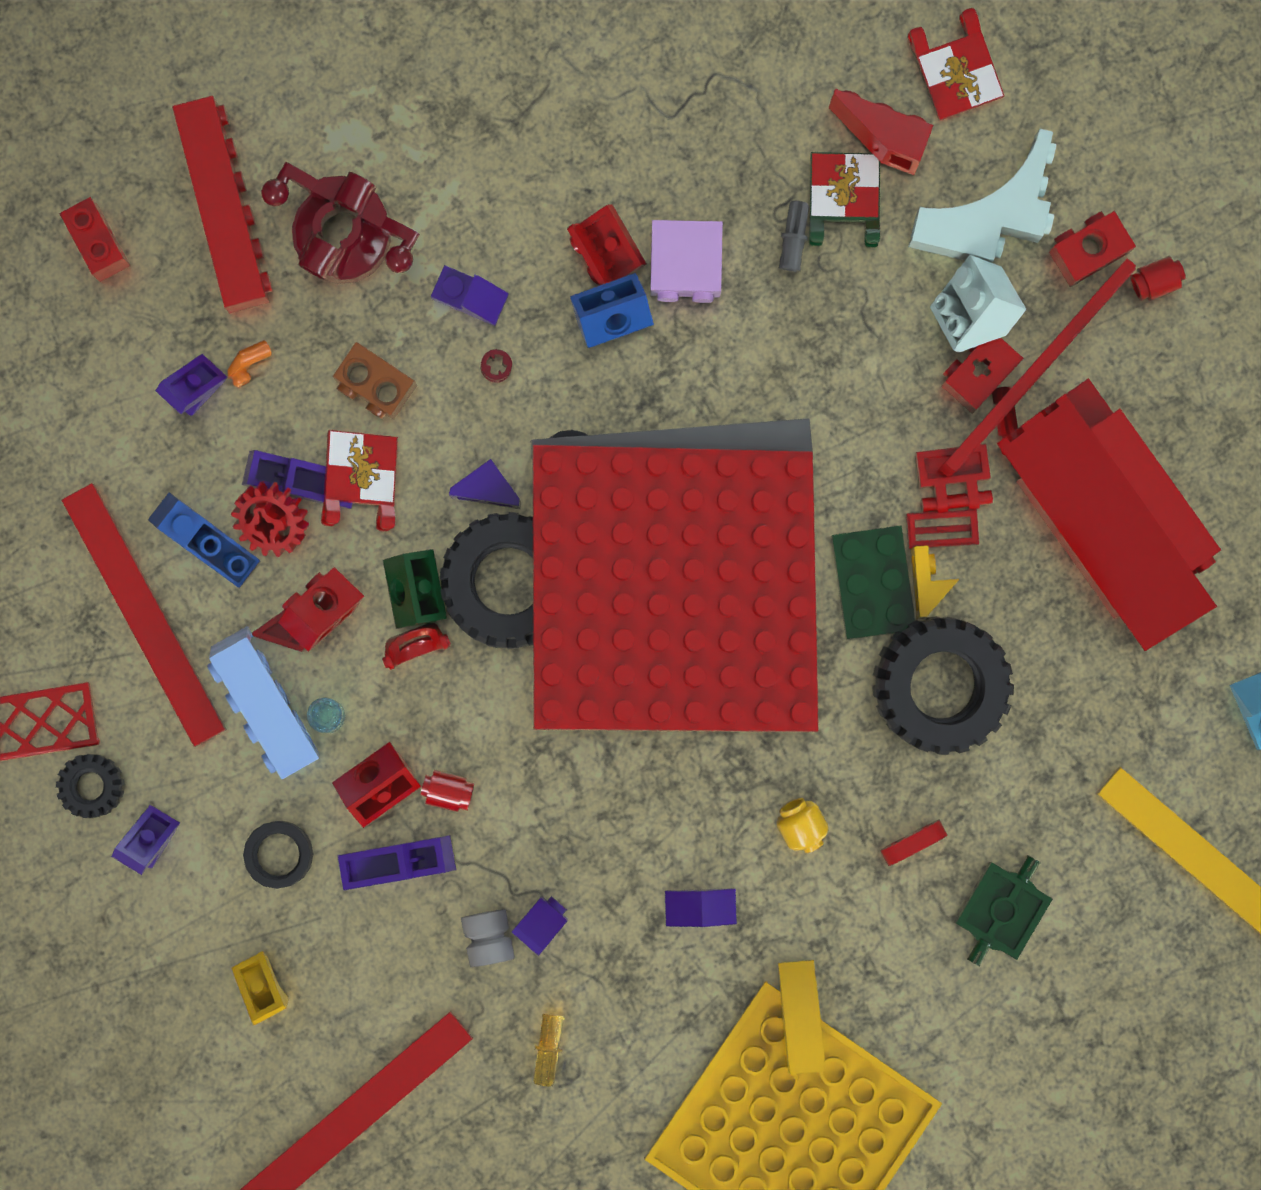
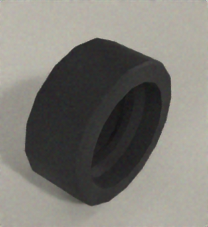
[243,821,313,889]

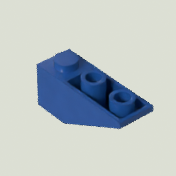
[148,492,260,588]

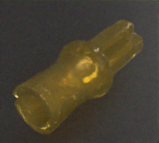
[534,1014,565,1087]

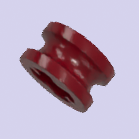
[480,349,512,383]

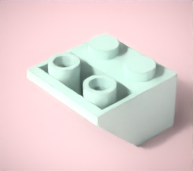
[930,255,1026,352]

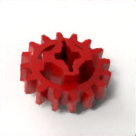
[231,481,309,557]

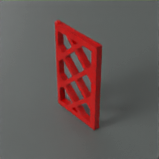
[0,682,100,761]

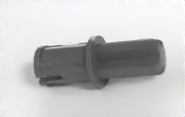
[778,200,809,272]

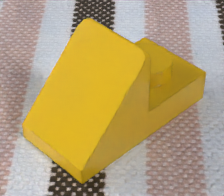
[910,546,959,619]
[231,951,289,1025]

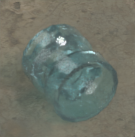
[307,697,346,733]

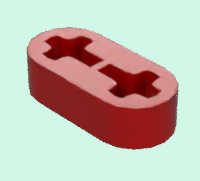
[880,819,948,866]

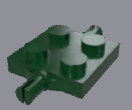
[954,855,1053,967]

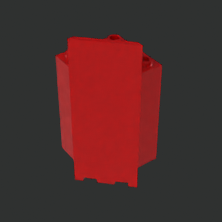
[997,378,1221,651]

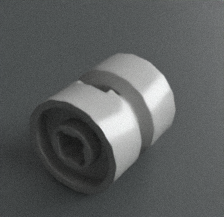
[461,909,515,967]

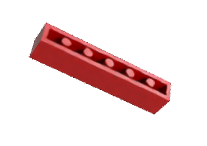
[172,95,273,313]

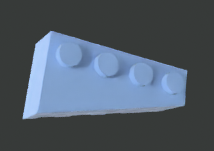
[207,626,319,779]

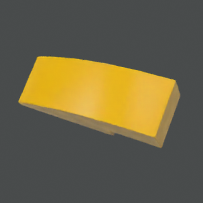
[778,960,826,1075]

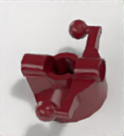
[261,162,420,284]

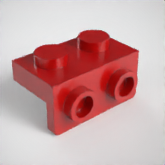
[567,204,647,286]

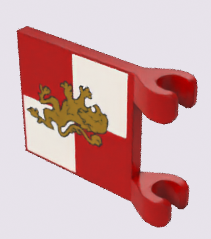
[907,8,1005,121]
[321,430,398,532]

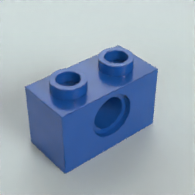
[570,273,654,348]

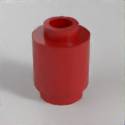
[1130,256,1186,301]
[420,770,475,812]

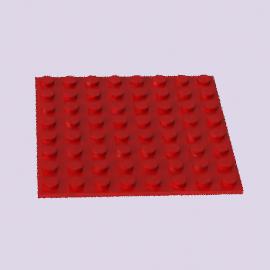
[532,445,819,732]

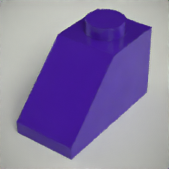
[512,896,568,956]

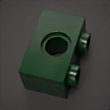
[383,549,447,629]

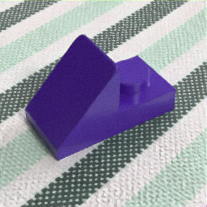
[430,265,509,326]
[155,354,227,416]
[111,805,180,875]

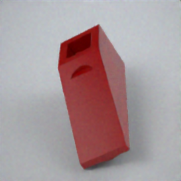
[829,89,934,175]

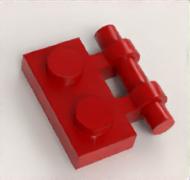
[915,444,993,513]

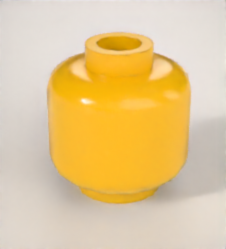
[776,798,829,853]

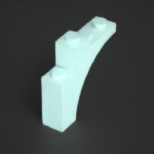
[908,129,1056,263]

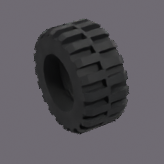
[440,512,533,649]
[872,616,1014,755]

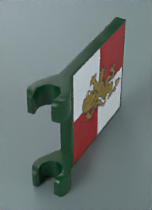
[809,152,880,248]

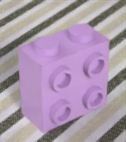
[650,220,723,303]

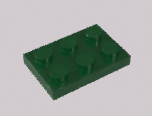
[831,525,915,640]

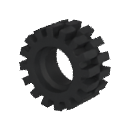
[56,754,125,818]

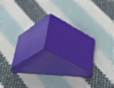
[449,459,521,509]
[665,888,737,927]

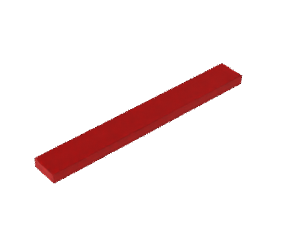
[939,258,1136,477]
[61,483,227,747]
[240,1011,473,1190]

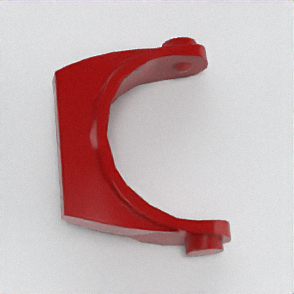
[382,622,451,670]

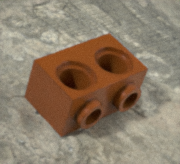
[332,342,417,420]

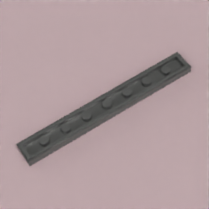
[530,418,813,453]

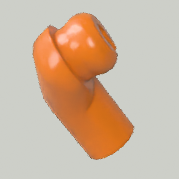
[227,340,272,387]

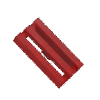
[906,509,979,549]

